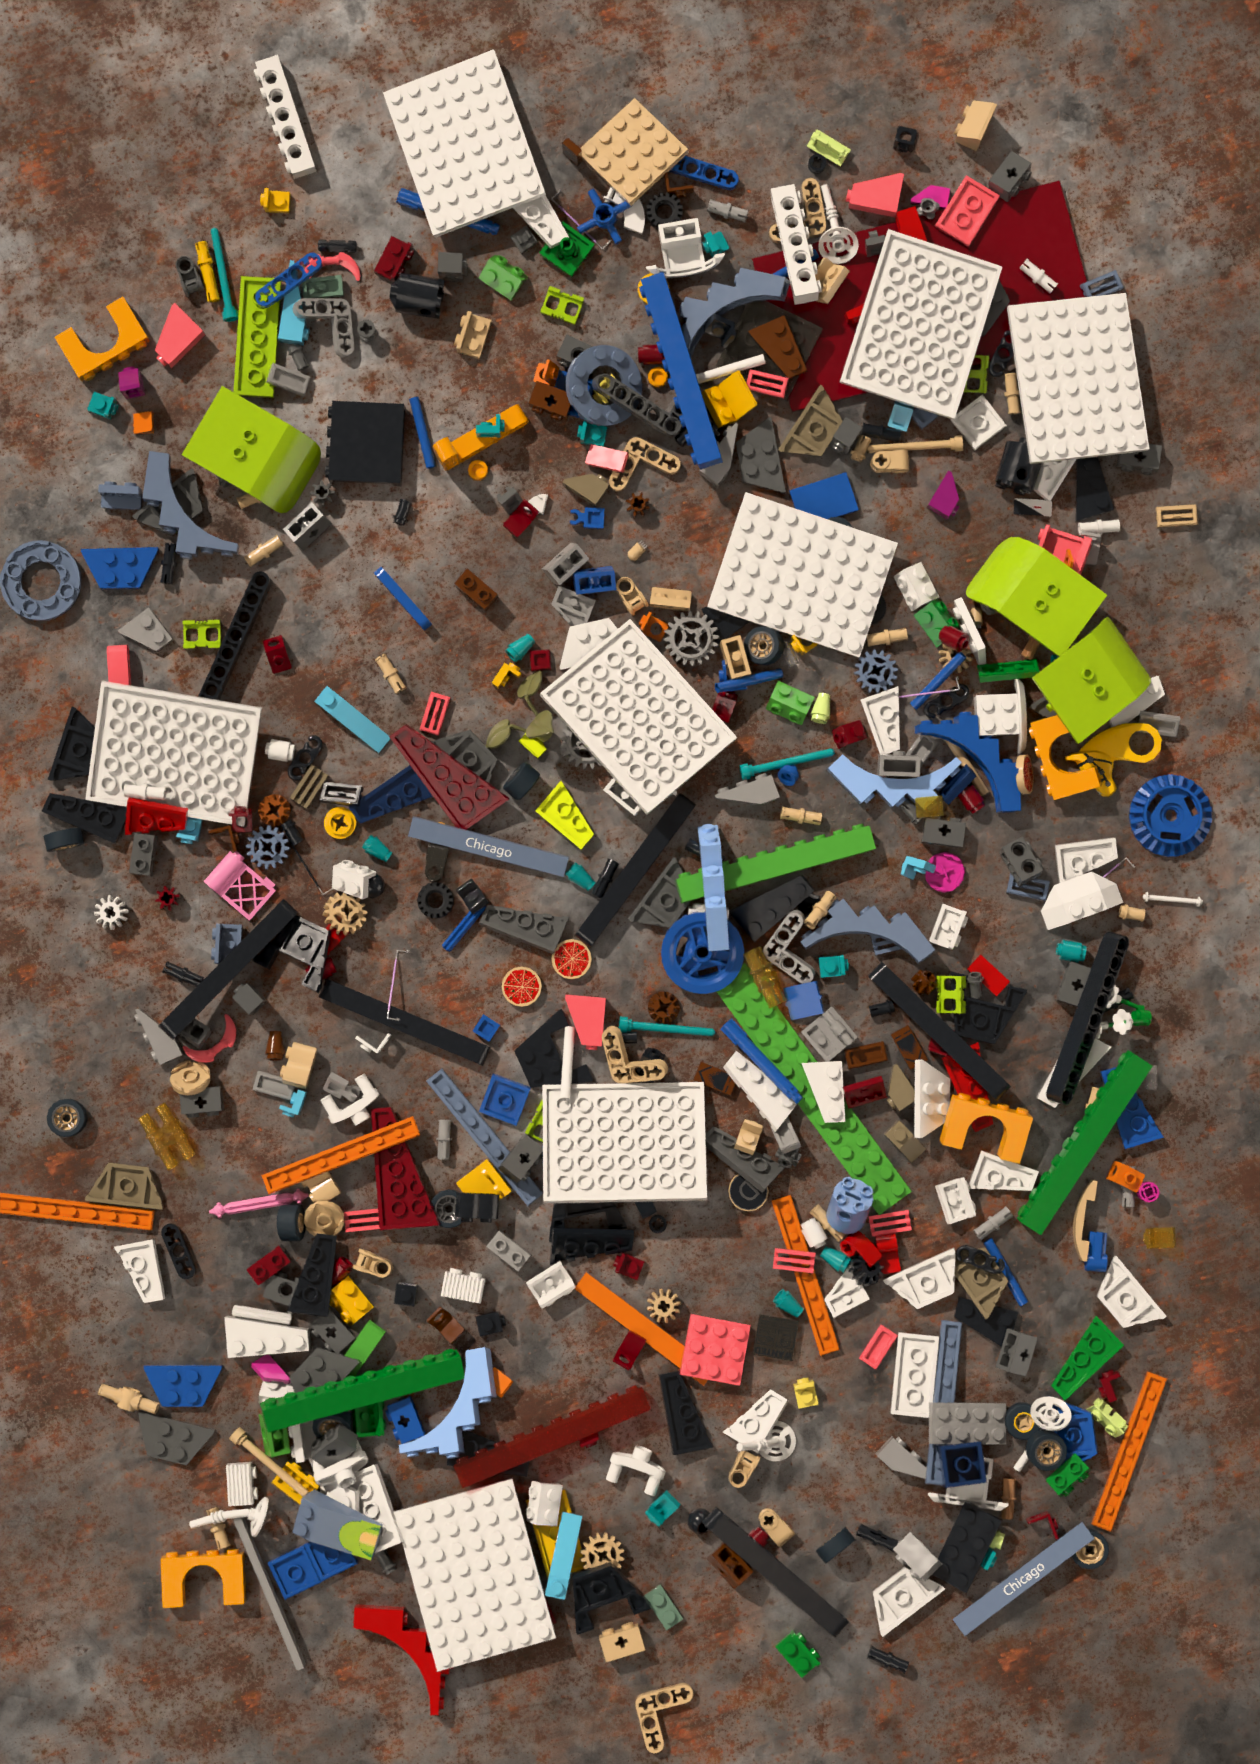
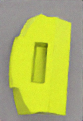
[519,733,547,758]

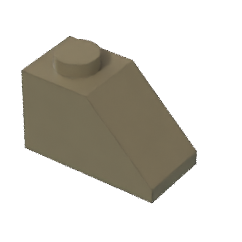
[563,474,609,508]
[887,1064,915,1111]
[884,1120,926,1163]

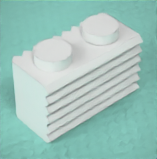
[441,1268,486,1303]
[226,1462,258,1506]

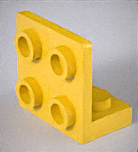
[701,371,757,428]
[456,1159,512,1200]

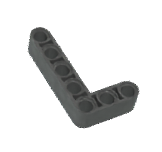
[592,374,682,435]

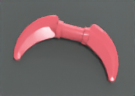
[305,252,360,281]
[182,1014,236,1063]

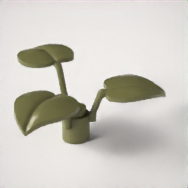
[486,670,554,749]

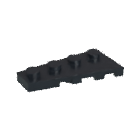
[42,793,127,844]
[729,875,815,942]
[549,1228,634,1265]
[658,1371,713,1455]

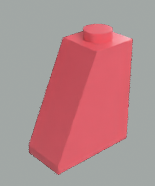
[846,173,904,217]
[155,303,205,368]
[565,995,606,1050]

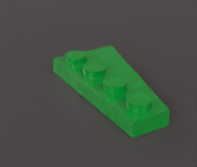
[1051,1316,1124,1400]

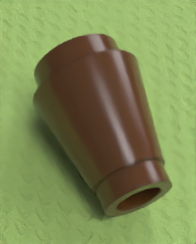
[265,1031,285,1061]

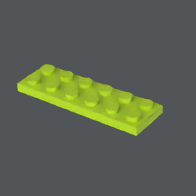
[233,276,282,398]

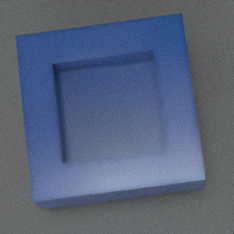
[473,1014,500,1042]

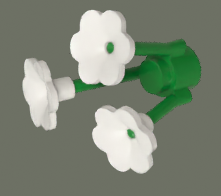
[1095,985,1152,1039]

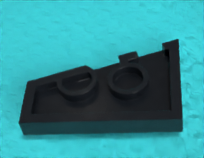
[1075,457,1114,522]
[954,1297,1018,1347]

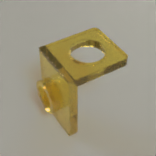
[915,796,944,818]

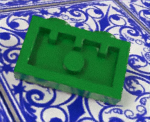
[775,1630,821,1678]

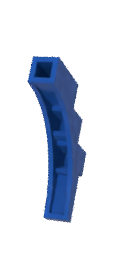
[915,712,1021,813]

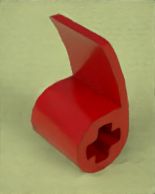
[840,1231,882,1267]
[875,1233,901,1274]

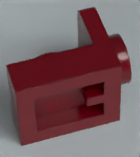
[712,691,738,723]
[613,1252,645,1280]

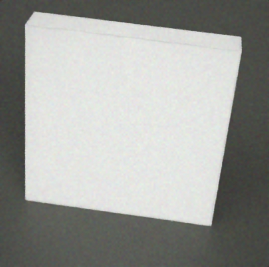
[950,394,1007,451]

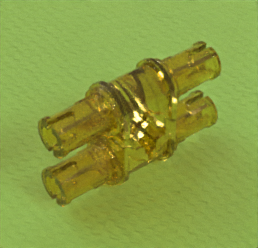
[743,946,787,1009]
[138,1103,196,1171]

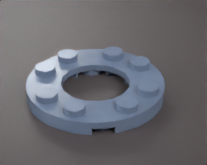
[566,345,642,426]
[0,540,81,621]

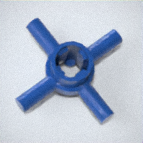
[577,189,633,244]

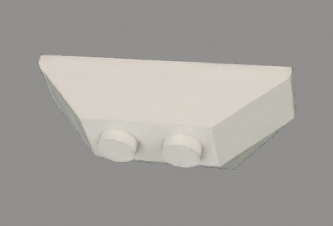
[1041,872,1123,930]

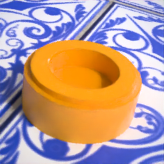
[648,367,668,388]
[468,460,488,481]

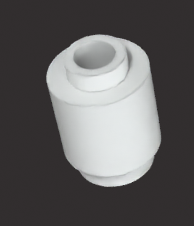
[265,739,295,762]
[801,1217,828,1249]

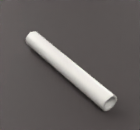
[696,354,766,384]
[560,1026,575,1100]

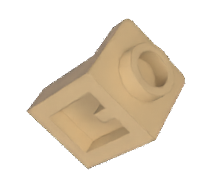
[734,1119,763,1155]

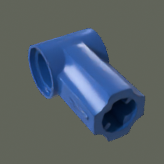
[1084,1231,1107,1272]

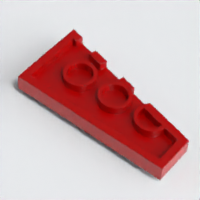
[941,1042,993,1132]

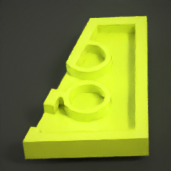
[535,781,594,850]

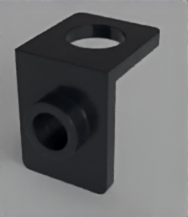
[893,126,917,153]

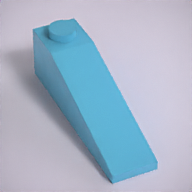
[278,260,309,346]
[314,686,390,753]
[545,1512,582,1600]

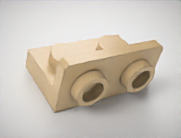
[815,257,849,304]
[454,311,492,359]
[650,587,692,611]

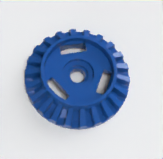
[1129,774,1212,857]
[661,911,744,994]

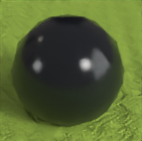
[368,874,385,899]
[687,1508,710,1534]

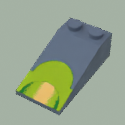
[292,1489,383,1560]

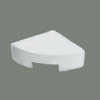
[524,494,548,515]

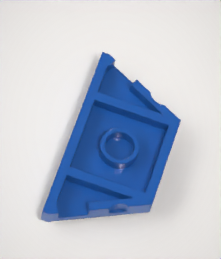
[81,547,159,589]
[144,1365,223,1407]
[1052,1402,1098,1468]

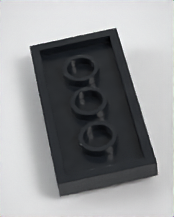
[932,1501,1003,1593]

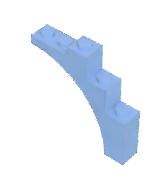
[827,754,962,811]
[698,824,729,951]
[399,1347,497,1459]

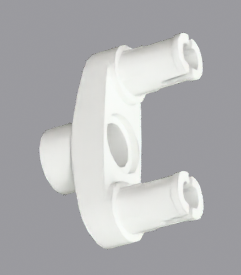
[320,1073,380,1126]
[309,1440,368,1488]
[606,1446,666,1496]

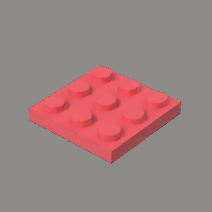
[680,1314,751,1386]

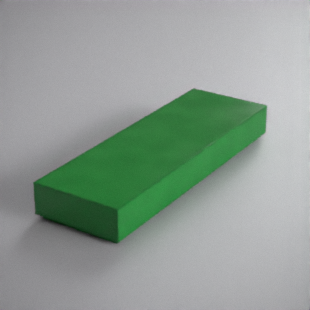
[977,659,1040,683]

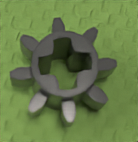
[310,480,335,506]
[775,1147,802,1168]

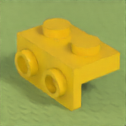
[329,1276,374,1326]
[271,1462,319,1505]

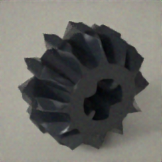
[848,1254,884,1287]

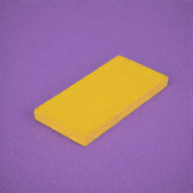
[526,1489,586,1578]

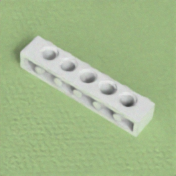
[254,55,317,179]
[771,184,822,305]

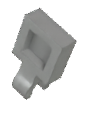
[323,1072,361,1102]

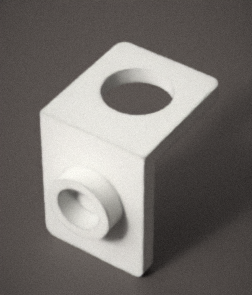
[356,1033,392,1054]

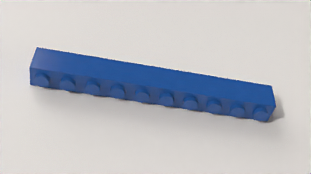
[639,272,723,470]

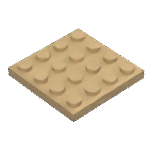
[580,98,689,206]

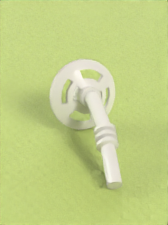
[819,184,859,264]
[1013,1397,1071,1472]
[737,1421,796,1461]
[189,1497,269,1537]

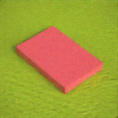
[935,175,1000,248]

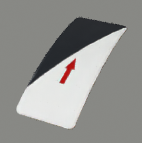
[1014,499,1052,517]

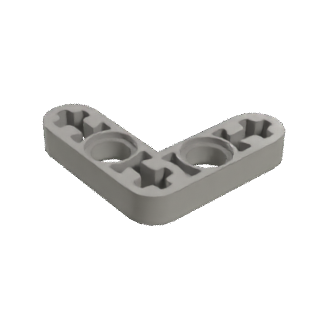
[293,298,354,358]
[763,910,815,984]

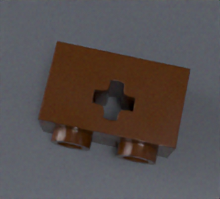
[528,381,572,421]
[454,569,499,613]
[706,1543,753,1589]

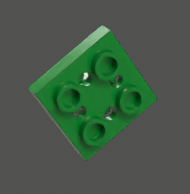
[539,221,595,278]

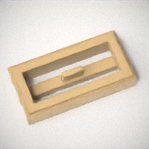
[1155,504,1198,528]

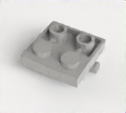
[801,1006,857,1062]

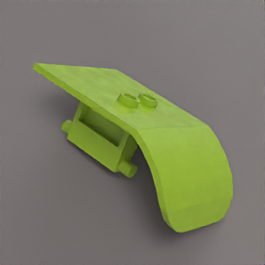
[182,386,321,514]
[966,537,1107,657]
[1032,616,1151,744]

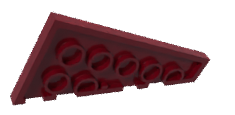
[389,724,510,830]
[371,1107,440,1230]

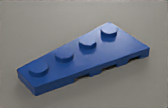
[1100,1067,1163,1149]

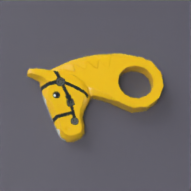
[1065,723,1162,797]

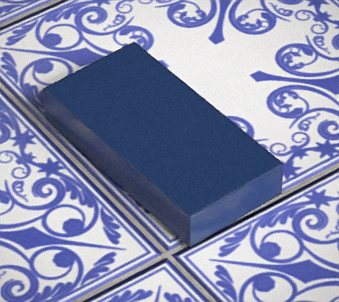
[939,764,976,805]

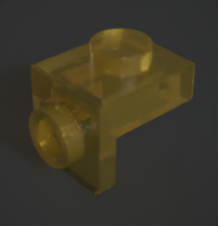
[1143,1227,1176,1249]

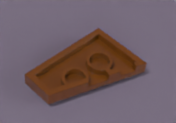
[748,315,808,379]

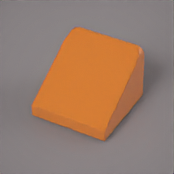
[133,411,154,434]
[493,1367,513,1398]

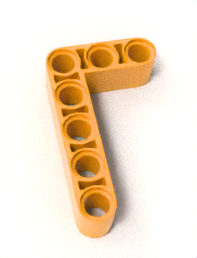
[432,404,529,471]

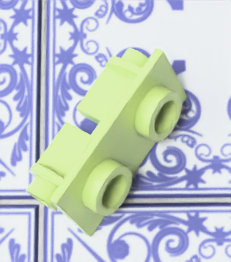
[807,129,851,167]
[1086,1398,1128,1438]

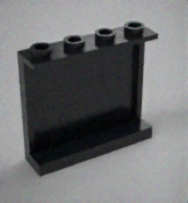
[325,401,405,487]

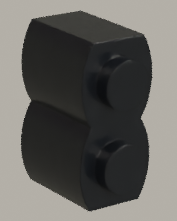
[455,1192,499,1223]

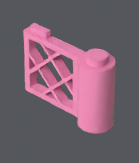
[204,851,276,921]

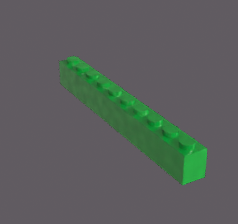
[1017,1050,1153,1235]
[260,1349,465,1433]

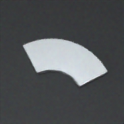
[612,192,645,235]

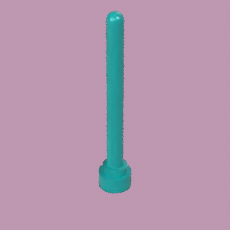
[211,228,238,322]
[739,748,835,781]
[619,1016,715,1036]

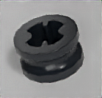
[808,154,826,174]
[649,1215,667,1233]

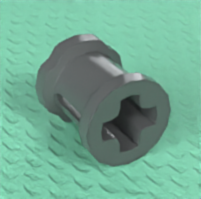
[357,320,376,342]

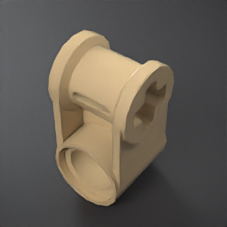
[870,450,909,473]
[616,577,649,617]
[352,1248,393,1278]
[728,1451,761,1488]
[759,1508,795,1548]

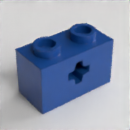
[573,566,616,595]
[385,1395,425,1444]

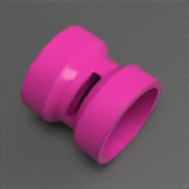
[1136,1181,1159,1202]

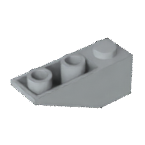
[699,423,738,488]
[714,773,780,805]
[134,1009,185,1065]
[875,1436,927,1479]

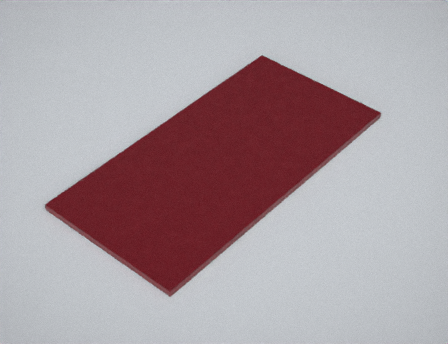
[752,180,1087,412]

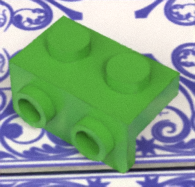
[478,255,528,300]
[766,681,814,725]

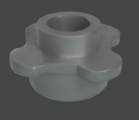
[917,198,940,220]

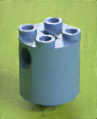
[826,1177,873,1234]

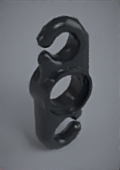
[988,330,1014,377]
[924,683,970,719]
[288,735,322,781]
[955,1245,1005,1275]

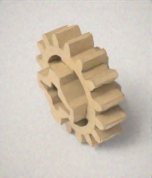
[323,892,367,936]
[580,1533,624,1569]

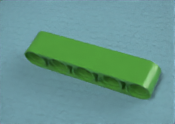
[343,1320,386,1380]

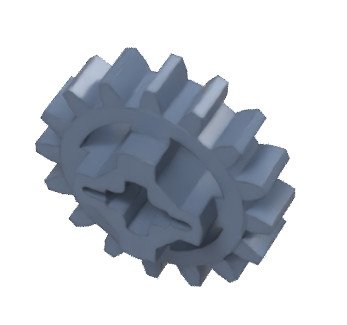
[854,649,898,694]
[246,826,290,869]

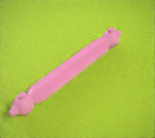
[209,1189,309,1218]

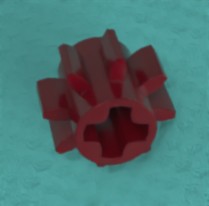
[155,886,181,911]

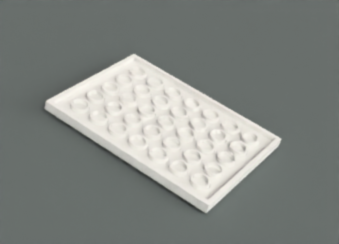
[383,50,546,238]
[839,229,1002,420]
[1007,293,1149,464]
[707,492,898,658]
[540,619,737,814]
[85,681,262,826]
[543,1082,707,1203]
[394,1478,556,1672]

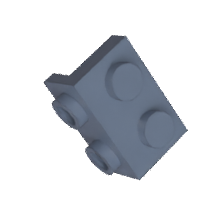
[98,481,142,510]
[211,923,243,964]

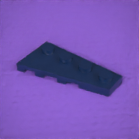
[349,765,433,823]

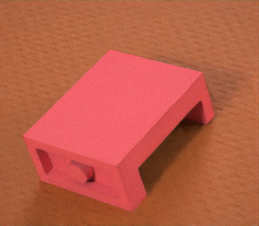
[1038,524,1093,575]

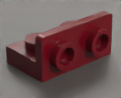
[374,236,415,282]
[843,1076,887,1109]
[246,1244,290,1285]

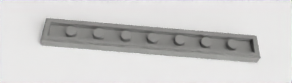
[234,1517,306,1670]

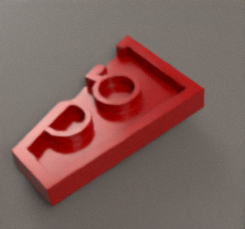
[125,797,188,835]

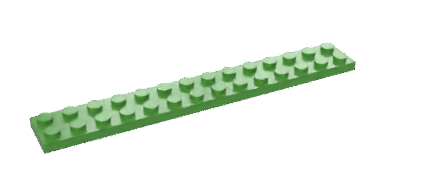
[716,963,912,1215]

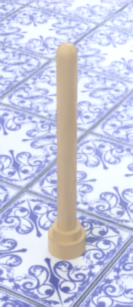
[867,435,963,453]
[229,1427,309,1497]

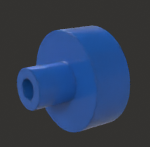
[778,765,799,786]

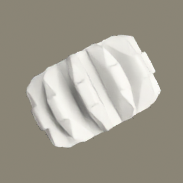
[94,895,129,930]

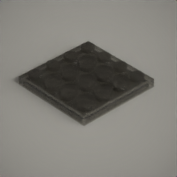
[716,300,823,401]

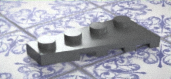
[479,905,569,954]
[705,1126,785,1193]

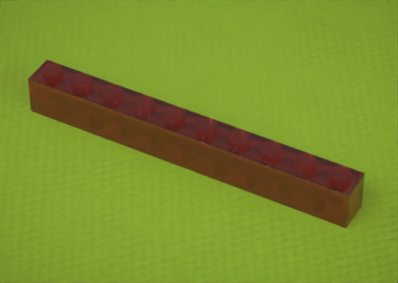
[453,1385,651,1489]

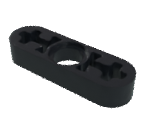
[161,1223,196,1279]

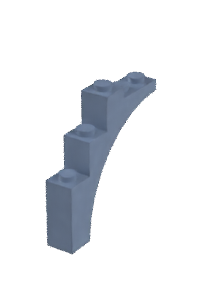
[679,268,790,357]
[142,451,239,559]
[801,898,935,964]

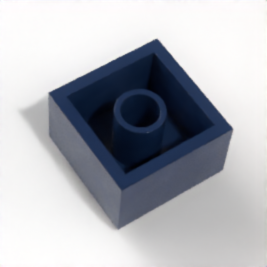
[938,1441,987,1488]

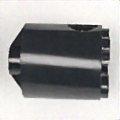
[389,273,445,319]
[995,437,1041,496]

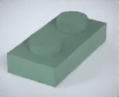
[302,275,344,298]
[644,1584,683,1630]

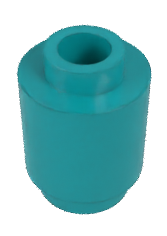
[1056,940,1086,963]

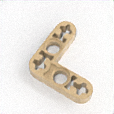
[769,178,826,243]
[609,437,680,492]
[602,1026,668,1084]
[636,1683,693,1753]

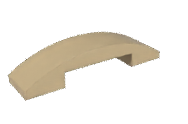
[1073,1180,1098,1262]

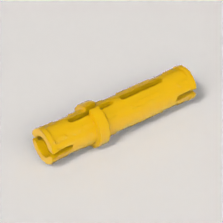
[195,241,220,303]

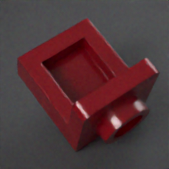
[832,720,867,749]
[1098,1369,1121,1403]

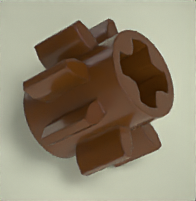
[626,492,650,518]
[911,969,937,995]

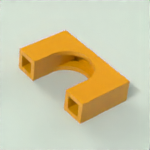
[54,297,150,381]
[1029,715,1102,800]
[939,1093,1033,1164]
[161,1549,246,1608]

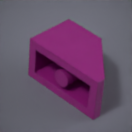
[118,367,146,399]
[927,470,960,519]

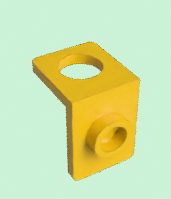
[790,635,818,655]

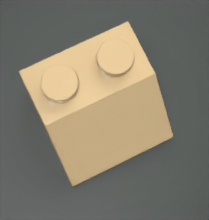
[954,100,997,151]

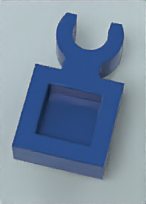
[570,507,605,529]

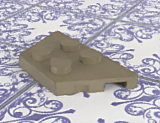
[778,385,843,456]
[85,1162,164,1210]
[955,1248,1008,1320]

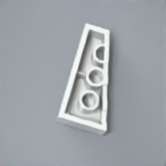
[224,1315,311,1358]

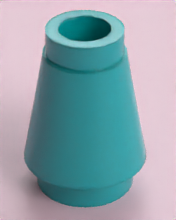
[505,634,535,662]
[361,835,392,862]
[565,862,596,891]
[820,1246,851,1273]
[773,1289,804,1318]

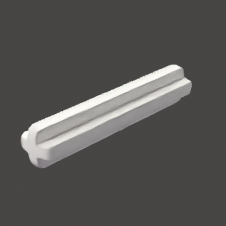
[232,1305,292,1326]

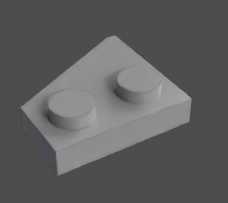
[552,585,596,626]
[118,607,173,652]

